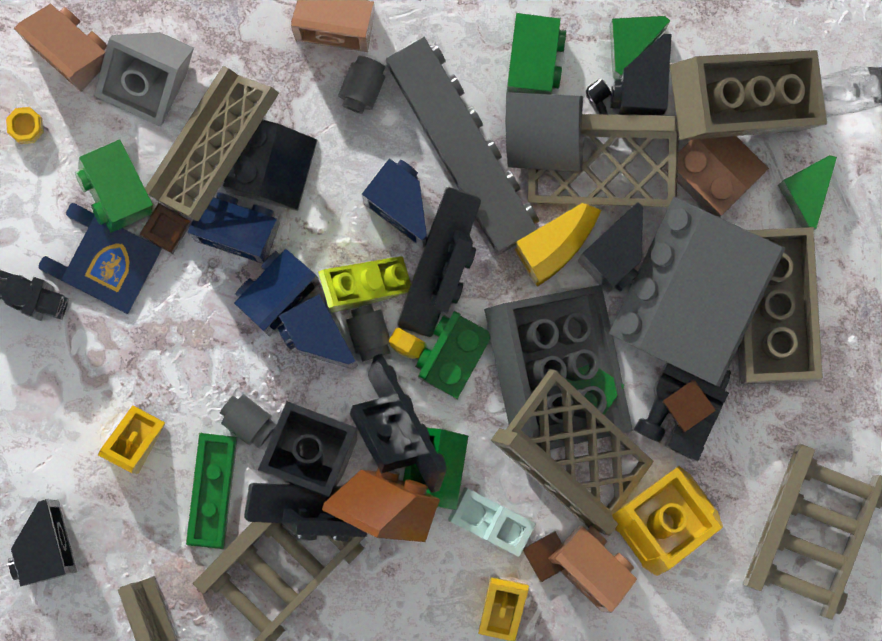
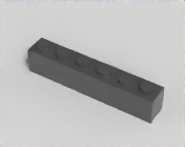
[386,36,539,256]

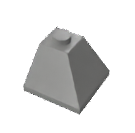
[94,32,194,127]

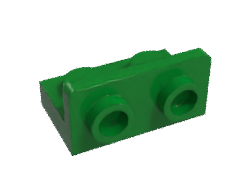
[415,310,490,400]

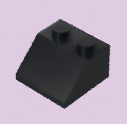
[610,34,672,116]
[223,120,318,211]
[578,202,643,294]
[258,401,357,498]
[8,499,77,587]

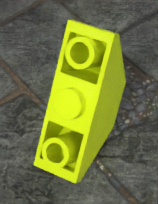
[318,256,411,313]

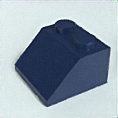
[361,158,427,249]
[188,192,280,264]
[234,249,320,337]
[277,294,358,369]

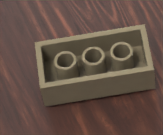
[670,50,827,140]
[739,227,823,384]

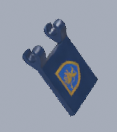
[38,203,162,314]

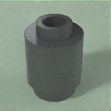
[338,55,385,114]
[346,304,390,362]
[220,394,277,448]

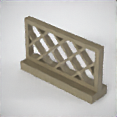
[145,66,279,221]
[528,114,679,207]
[491,369,654,536]
[118,576,178,641]

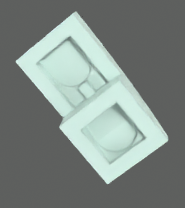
[448,487,536,557]

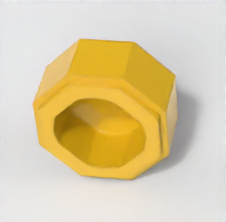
[6,107,44,144]
[389,327,427,359]

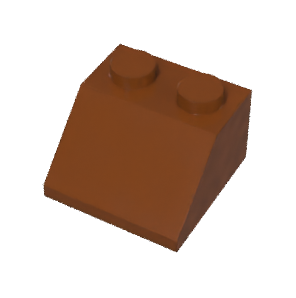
[322,468,440,542]

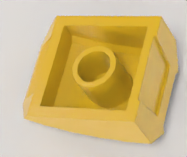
[514,203,602,287]
[612,466,723,576]

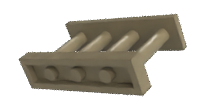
[742,444,882,620]
[192,522,365,641]

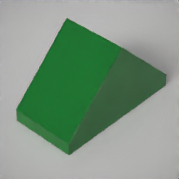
[609,16,670,79]
[778,155,837,230]

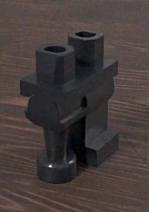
[0,270,69,321]
[634,363,731,461]

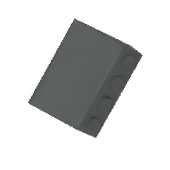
[609,196,786,386]
[484,285,633,450]

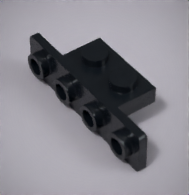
[397,187,481,337]
[350,354,447,493]
[244,483,367,542]

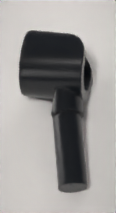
[586,79,611,115]

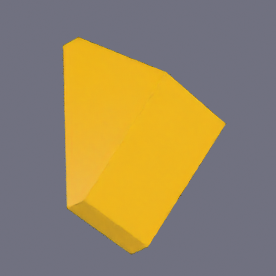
[98,405,165,474]
[478,576,529,641]

